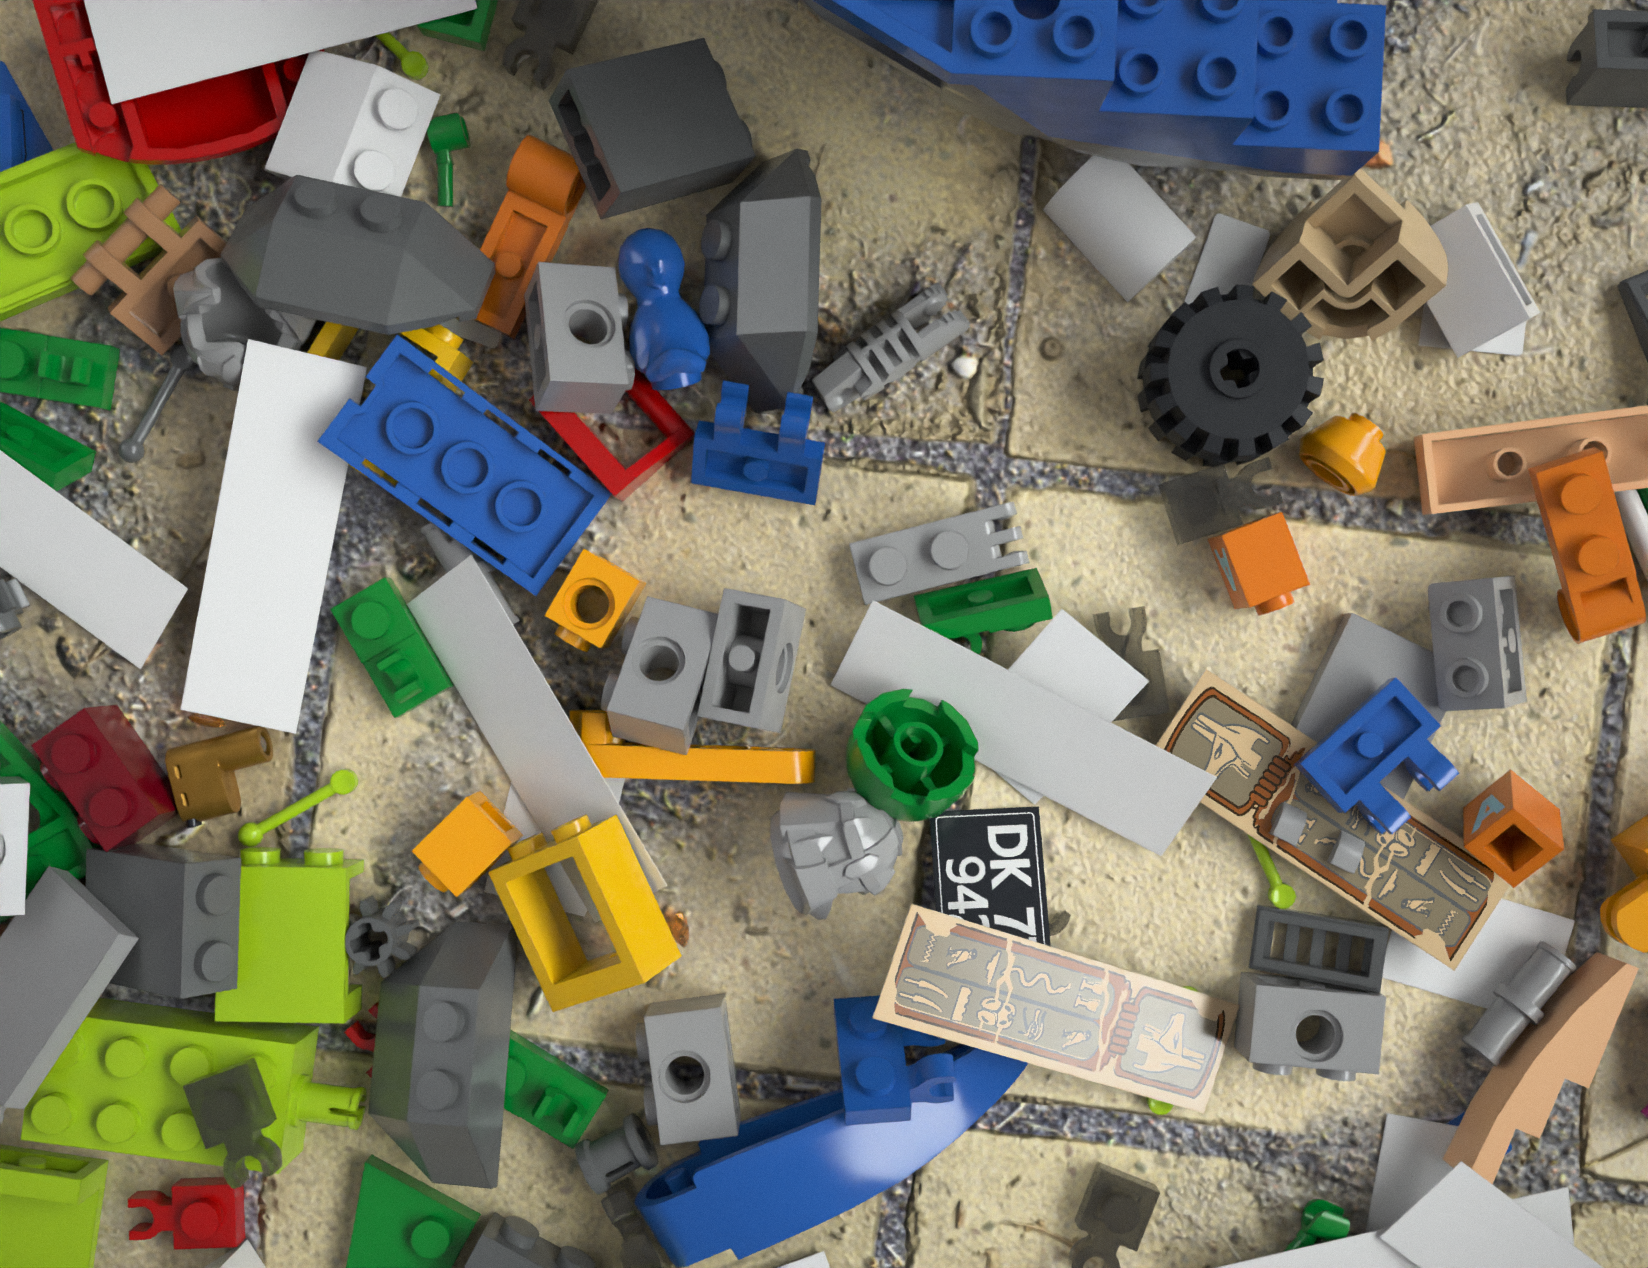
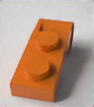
[472,135,586,340]
[1528,447,1646,644]

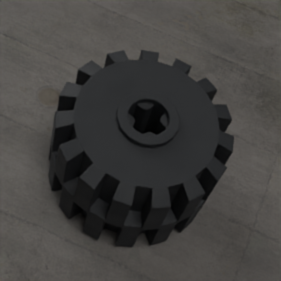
[1137,284,1324,468]

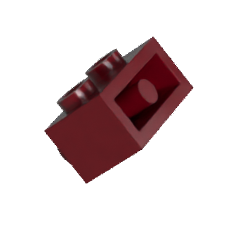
[31,705,179,852]

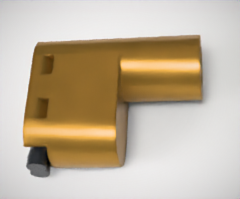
[165,726,273,828]

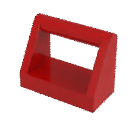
[529,368,695,502]

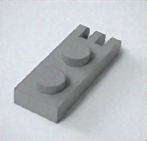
[849,502,1030,605]

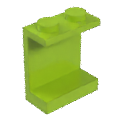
[215,847,364,1024]
[0,1144,109,1268]

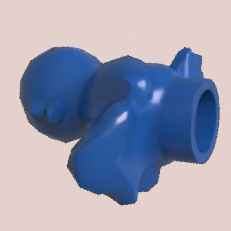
[617,228,710,390]

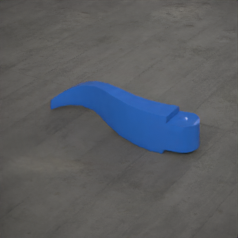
[635,1044,1028,1267]

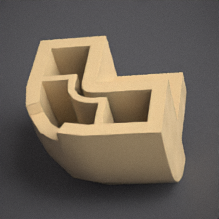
[1252,168,1449,341]

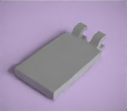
[1269,613,1446,874]
[0,866,139,1125]

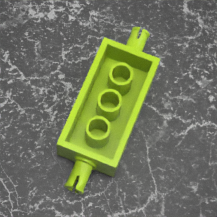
[20,998,367,1174]

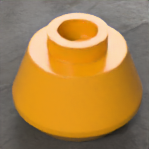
[1299,413,1386,496]

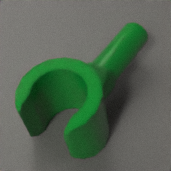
[427,113,471,207]
[1282,1199,1350,1252]

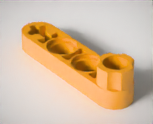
[569,710,816,784]

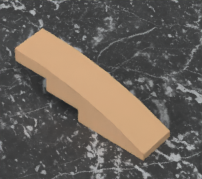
[1443,952,1639,1184]

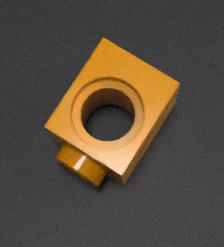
[544,549,647,653]
[412,791,524,897]

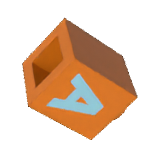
[1207,512,1310,616]
[1463,769,1564,888]

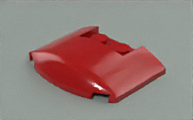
[32,0,325,165]

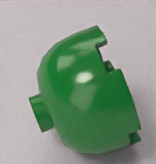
[846,689,979,822]

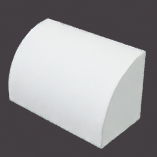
[1043,156,1196,302]
[1426,202,1540,358]

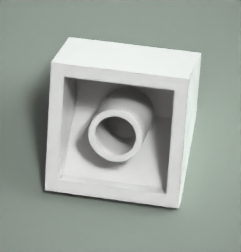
[264,50,440,197]

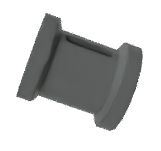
[575,1113,658,1195]

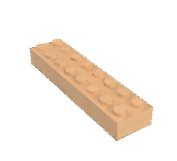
[1414,405,1648,515]

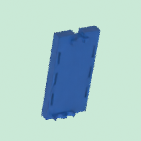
[317,334,612,596]

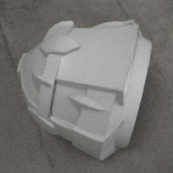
[173,258,317,391]
[770,788,904,920]

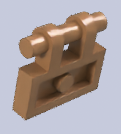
[70,184,227,356]

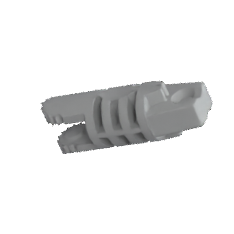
[812,282,971,413]

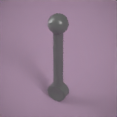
[118,344,198,463]

